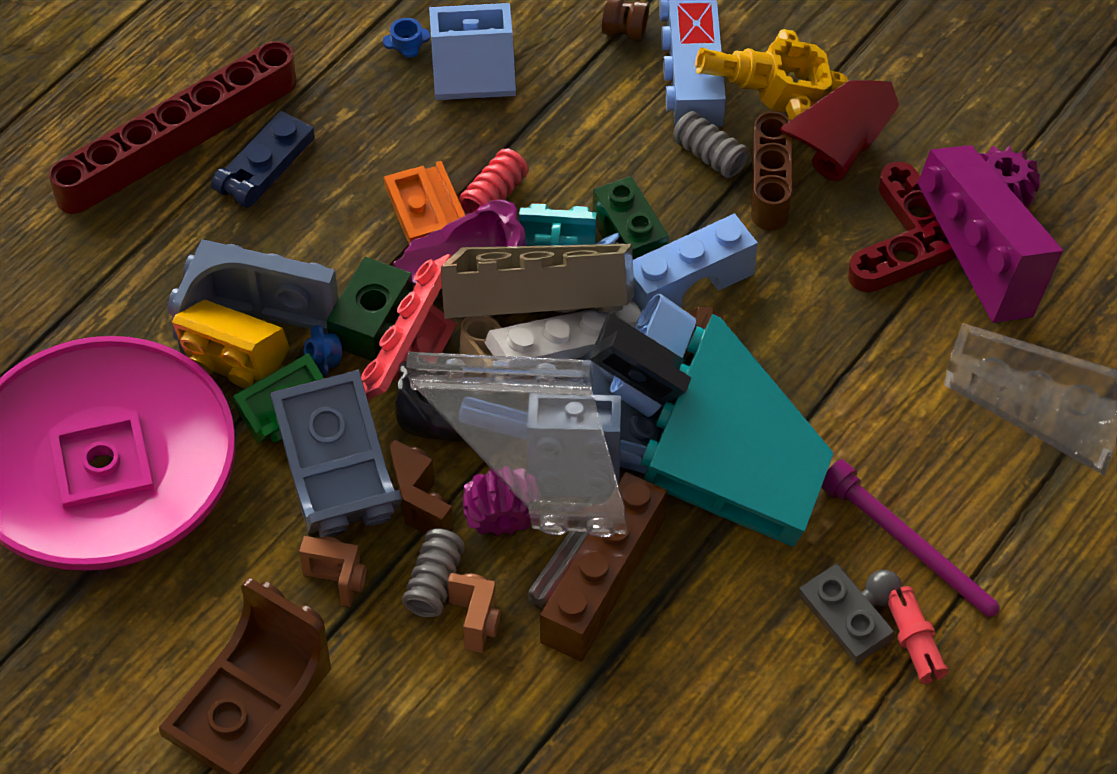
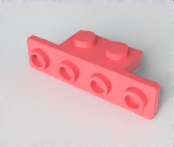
[361,254,457,400]

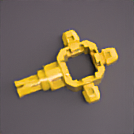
[695,29,848,121]

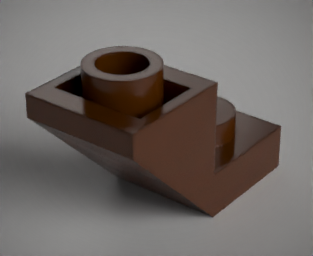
[389,440,453,534]

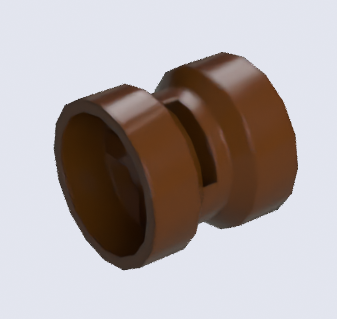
[602,0,650,41]

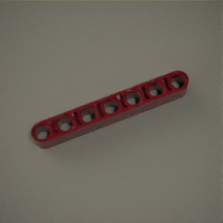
[49,41,296,214]

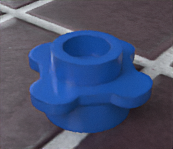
[383,18,430,58]
[303,325,342,377]

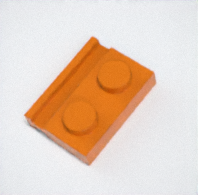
[384,161,465,244]

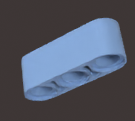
[610,294,696,417]

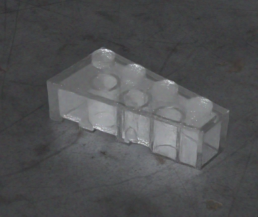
[944,323,1117,476]

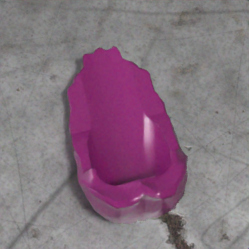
[393,200,527,291]

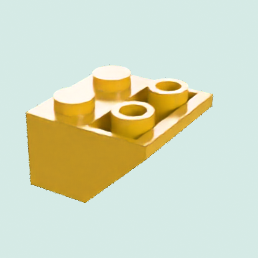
[172,299,290,389]

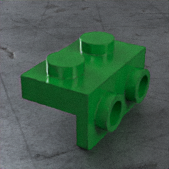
[231,353,324,445]

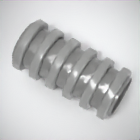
[673,111,749,178]
[402,529,465,617]

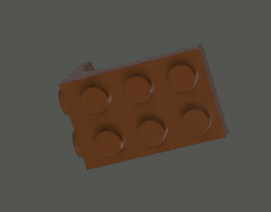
[159,578,331,774]

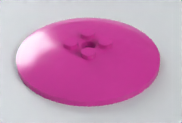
[0,336,236,571]

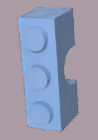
[631,213,758,311]

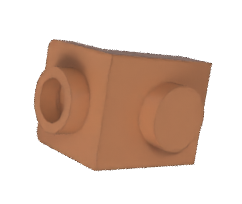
[299,536,367,607]
[448,573,501,653]

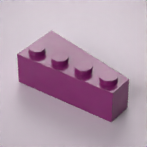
[918,145,1064,323]

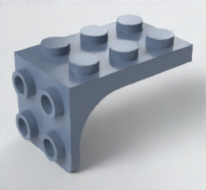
[168,239,339,356]
[270,370,402,537]

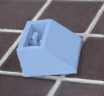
[429,3,516,100]

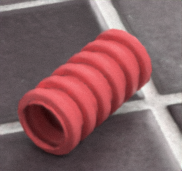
[459,149,529,214]

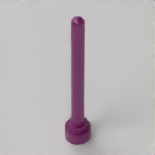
[821,459,1000,617]

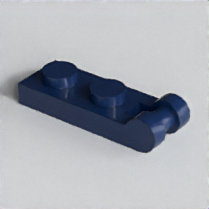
[211,111,315,208]

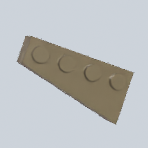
[440,244,635,319]

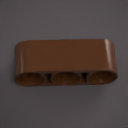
[751,111,792,231]

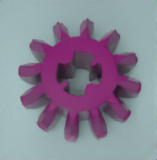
[979,145,1041,208]
[463,467,541,537]

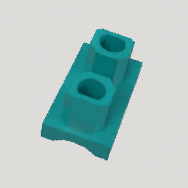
[519,204,597,246]

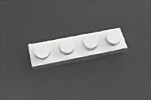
[485,300,642,375]

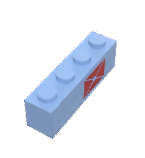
[659,0,726,127]

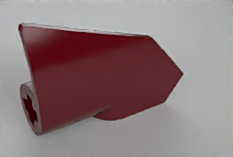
[779,80,900,181]

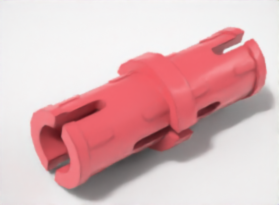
[888,586,949,684]

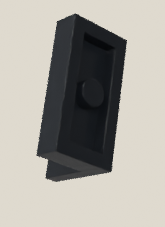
[589,313,692,406]

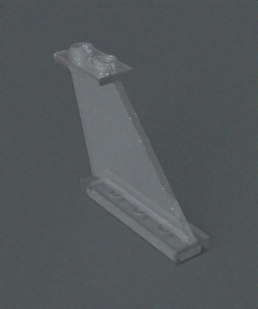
[406,352,627,537]

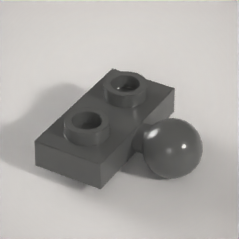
[799,563,903,665]

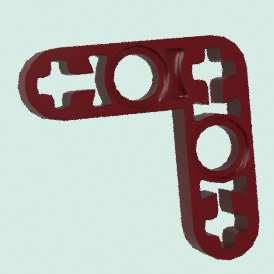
[848,162,956,292]

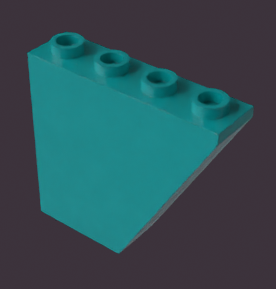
[640,314,834,547]

